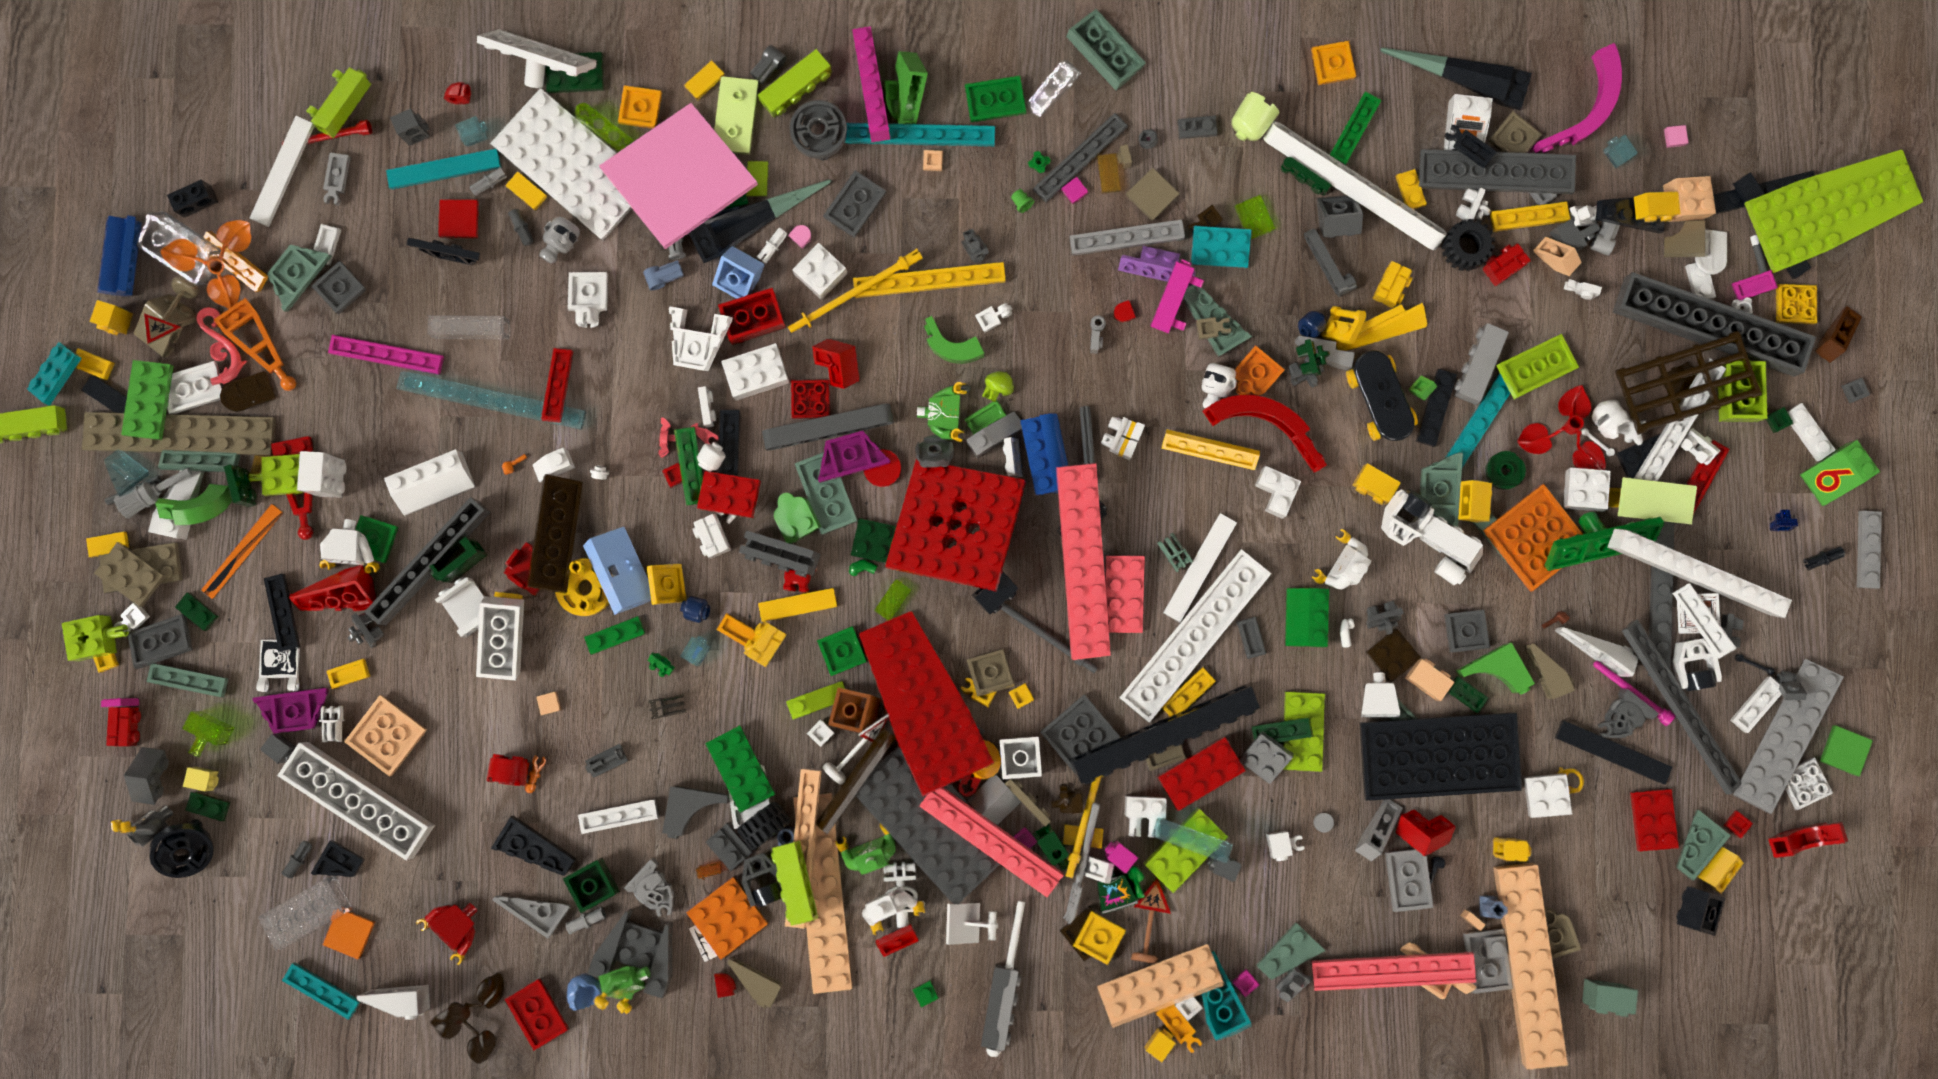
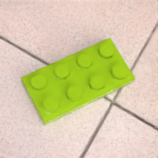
[1496,334,1579,399]
[1283,692,1325,772]

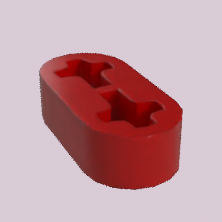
[959,775,981,797]

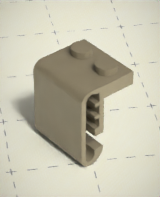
[134,294,197,358]

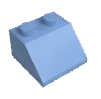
[712,246,765,299]

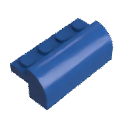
[97,215,142,296]
[1020,413,1068,496]

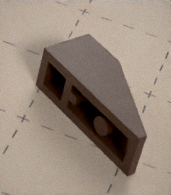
[1814,306,1862,363]

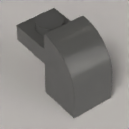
[1550,219,1600,251]

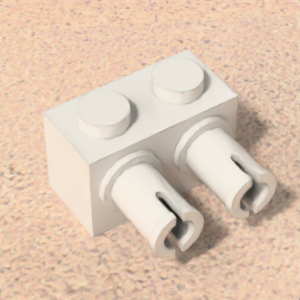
[1125,796,1166,838]

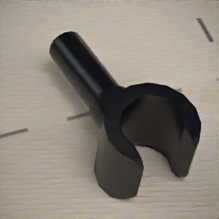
[1429,857,1445,884]

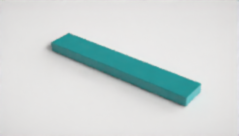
[386,149,501,190]

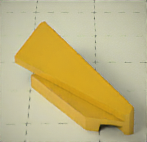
[1334,303,1427,351]

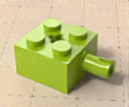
[62,615,129,661]

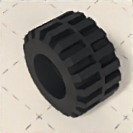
[1441,219,1495,271]
[737,801,791,850]

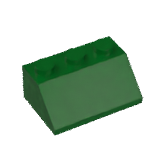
[1285,588,1329,648]

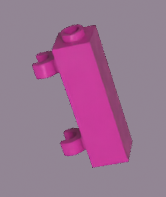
[1150,259,1204,333]

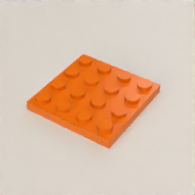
[1482,484,1583,592]

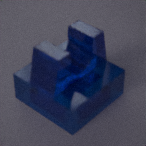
[1770,510,1798,531]

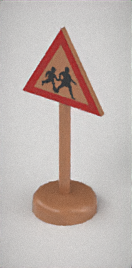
[1131,878,1171,964]

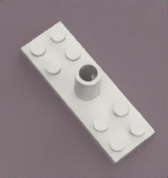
[477,29,596,88]

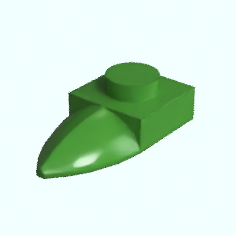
[882,81,899,119]

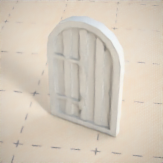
[1695,229,1727,274]

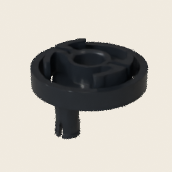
[149,819,213,878]

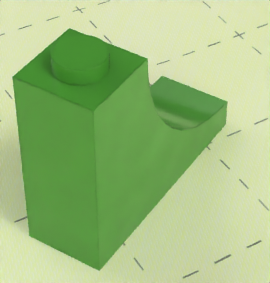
[895,51,928,124]
[1456,643,1535,695]

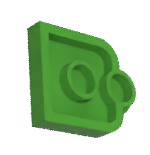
[774,493,821,544]

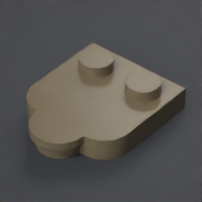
[1544,907,1581,959]

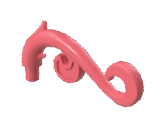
[196,307,247,386]

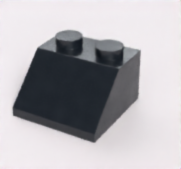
[1676,886,1725,936]

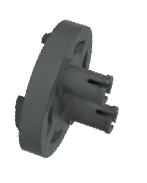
[790,100,847,161]

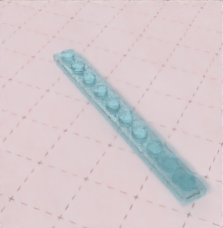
[396,371,586,430]

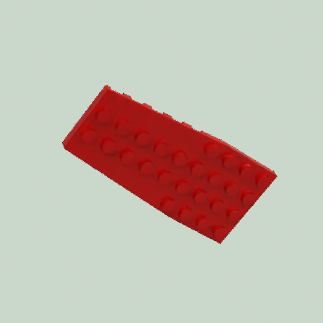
[859,611,994,796]

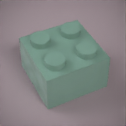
[1582,979,1638,1017]

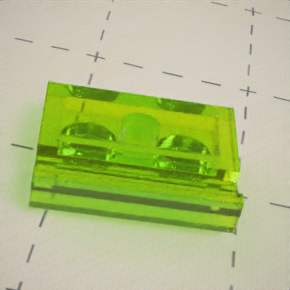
[1234,195,1275,240]

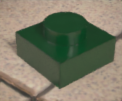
[1766,407,1794,433]

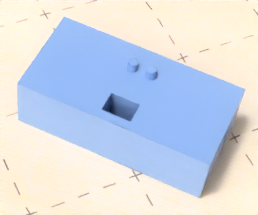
[583,527,651,615]

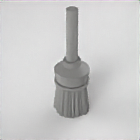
[113,468,192,519]

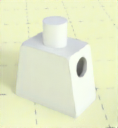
[1361,672,1400,717]

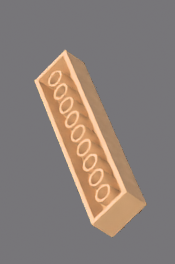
[1493,863,1568,1069]

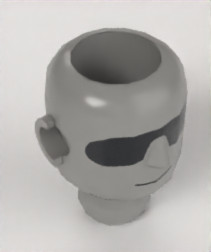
[540,216,580,264]

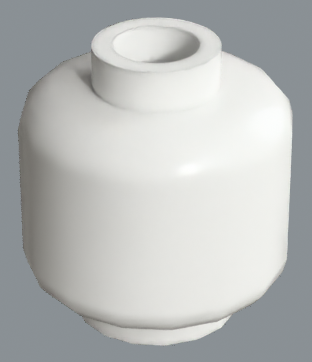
[697,442,725,472]

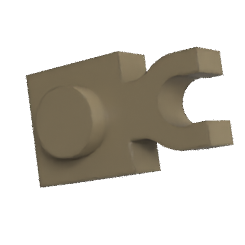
[1196,317,1231,340]

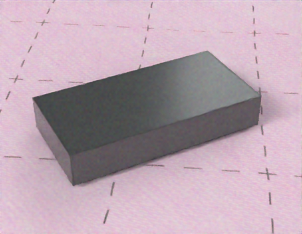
[1236,617,1266,659]

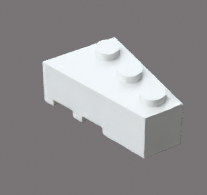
[1419,515,1483,573]

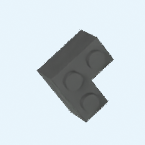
[124,747,169,805]

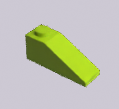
[786,681,845,720]

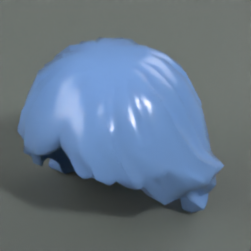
[567,973,602,1011]

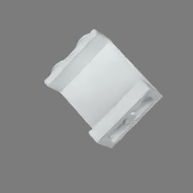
[435,577,485,638]

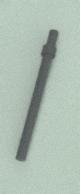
[1001,603,1098,673]

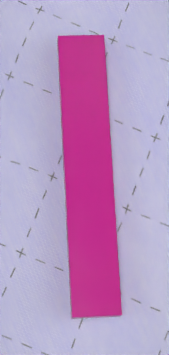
[328,335,444,375]

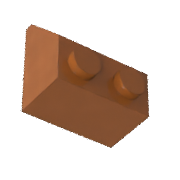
[828,688,881,733]

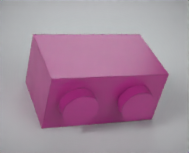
[1104,840,1138,873]

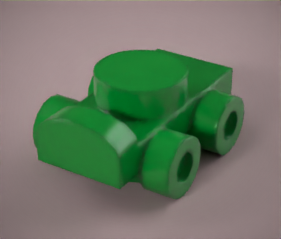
[647,652,675,677]

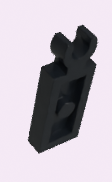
[1444,125,1497,169]

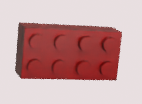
[1156,737,1245,811]

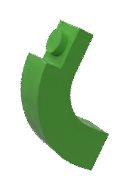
[924,316,984,364]
[155,484,232,525]

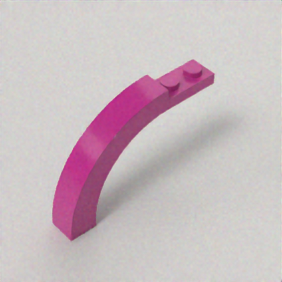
[1533,43,1622,154]

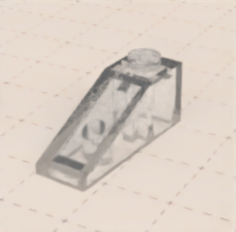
[1026,60,1081,117]

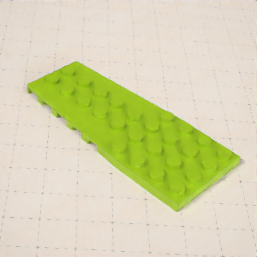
[1744,149,1923,273]

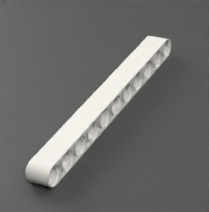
[1263,121,1447,250]

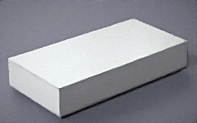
[313,224,341,266]

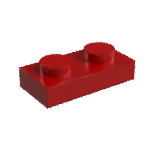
[875,924,919,957]

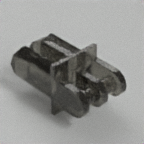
[648,694,687,720]

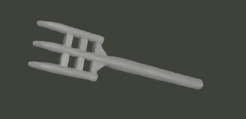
[1063,803,1100,924]

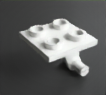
[946,903,998,945]

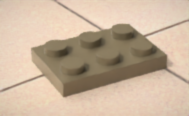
[94,542,166,607]

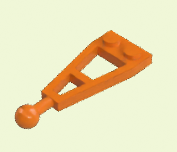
[214,298,296,391]

